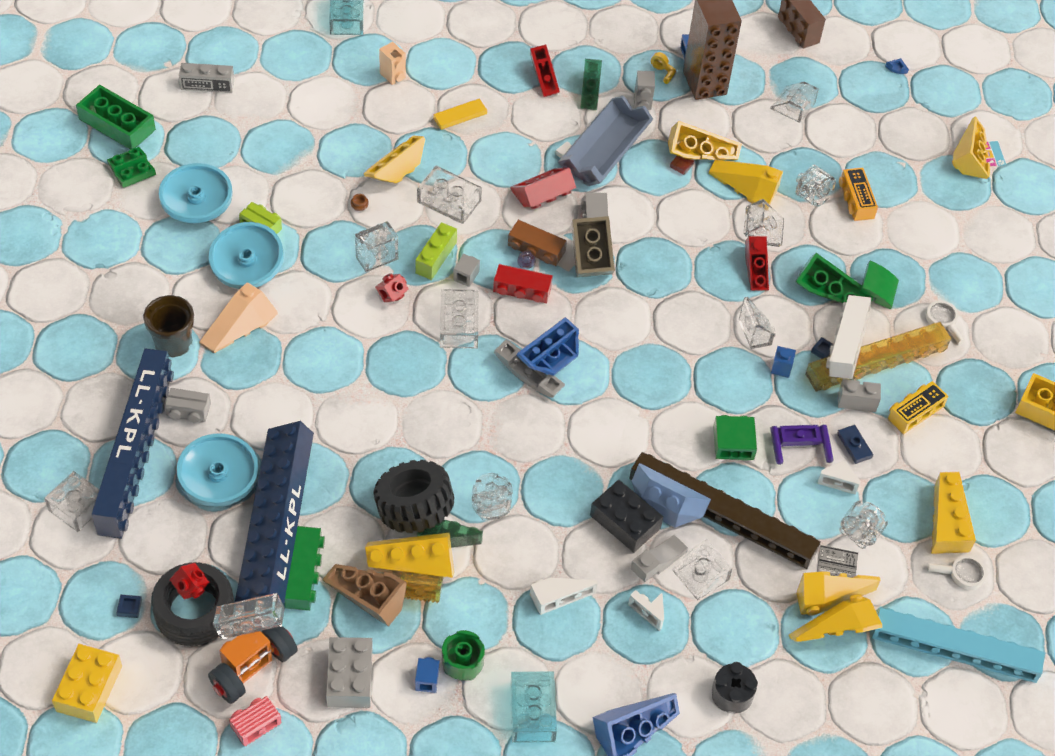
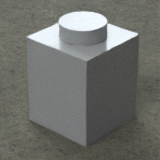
[453,254,480,287]

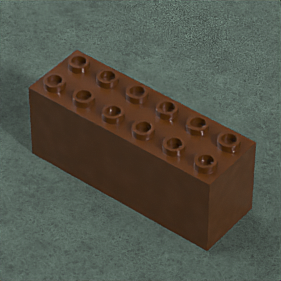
[683,0,742,100]

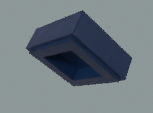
[811,337,833,362]
[116,594,142,618]

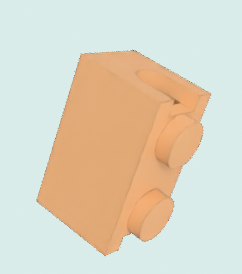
[379,42,406,85]

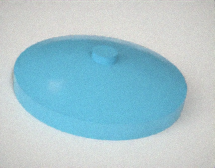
[159,163,233,223]
[209,222,284,289]
[177,433,259,507]

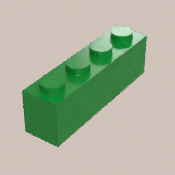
[285,526,325,611]

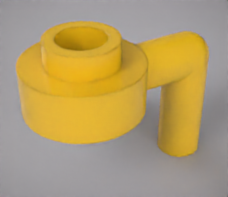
[651,52,676,84]

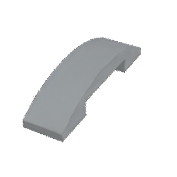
[494,339,565,398]

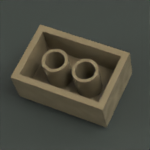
[571,216,615,277]

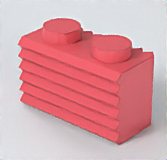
[229,696,282,746]

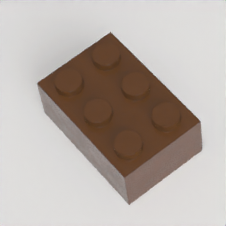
[778,0,826,49]

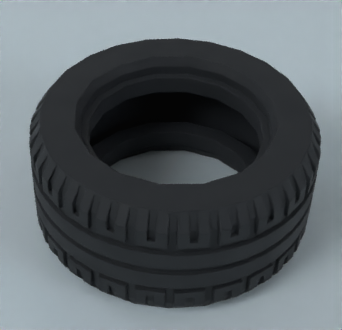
[151,562,235,646]

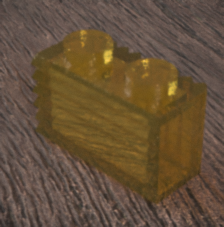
[400,571,444,603]

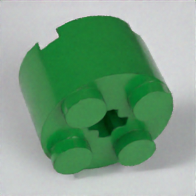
[442,630,485,680]

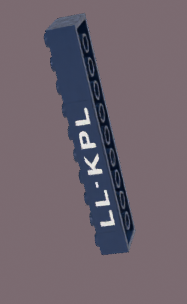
[91,348,174,539]
[234,420,314,615]

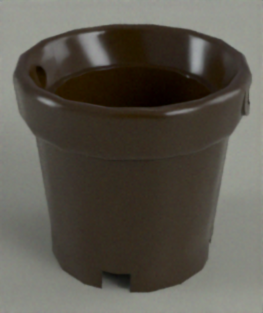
[143,295,194,357]

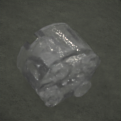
[795,164,836,207]
[472,473,513,521]
[839,501,888,549]

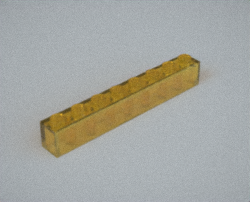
[805,322,951,391]

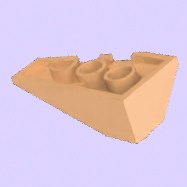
[199,282,278,353]

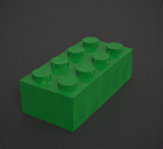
[76,84,156,149]

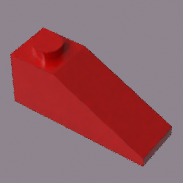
[530,44,560,97]

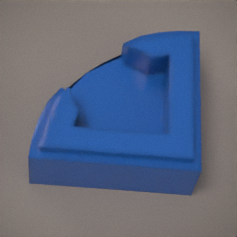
[885,58,909,74]

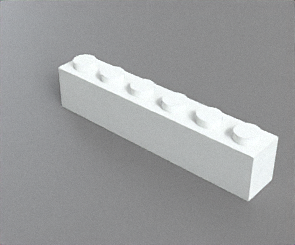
[826,295,871,379]

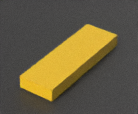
[433,98,487,130]

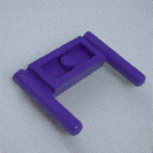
[770,425,834,465]

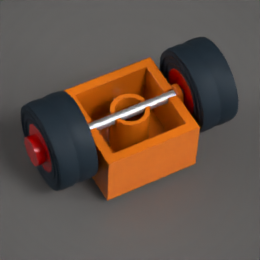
[208,622,298,704]

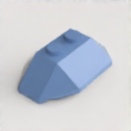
[632,464,711,527]

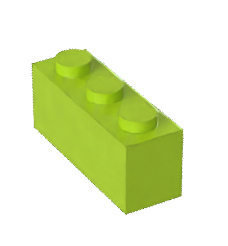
[415,222,457,280]

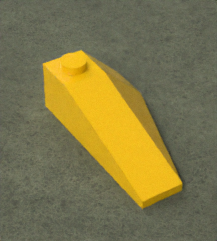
[952,116,990,179]
[668,121,742,160]
[708,160,783,209]
[796,571,881,616]
[789,594,882,642]

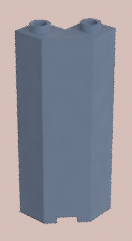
[558,96,653,186]

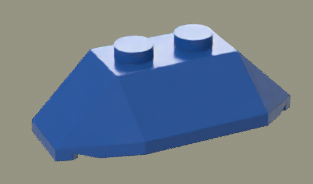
[516,317,579,376]

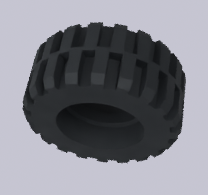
[373,459,455,533]

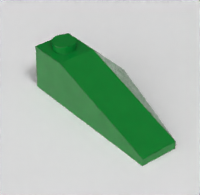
[796,253,874,303]

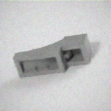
[631,535,688,582]

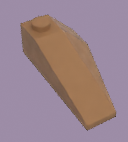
[322,564,407,626]

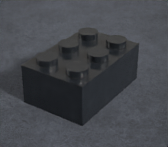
[590,479,664,553]

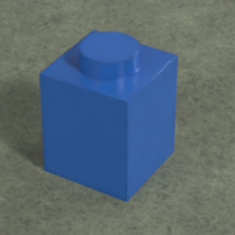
[771,346,796,378]
[415,657,440,693]

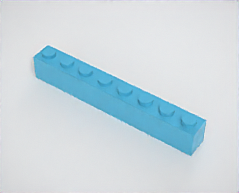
[872,607,1045,683]

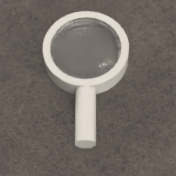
[926,301,965,345]
[928,556,987,590]

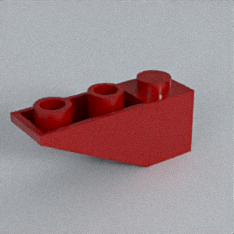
[745,236,769,291]

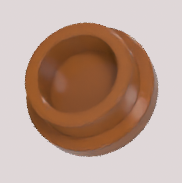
[351,194,369,211]

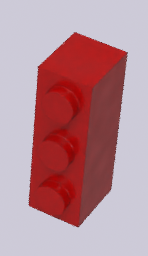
[493,264,553,304]

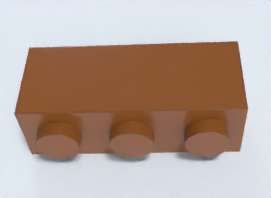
[508,219,567,266]

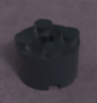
[712,662,758,713]

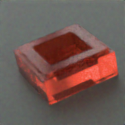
[670,156,694,175]

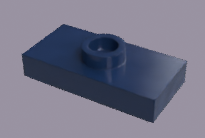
[837,424,874,464]

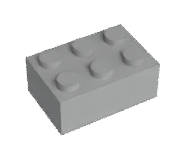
[326,637,373,708]

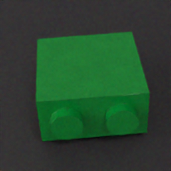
[713,415,757,460]

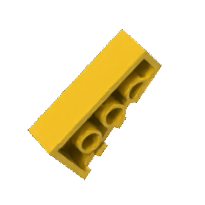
[931,472,976,554]
[365,533,455,578]

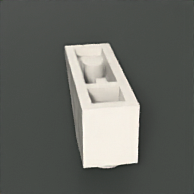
[530,578,598,615]

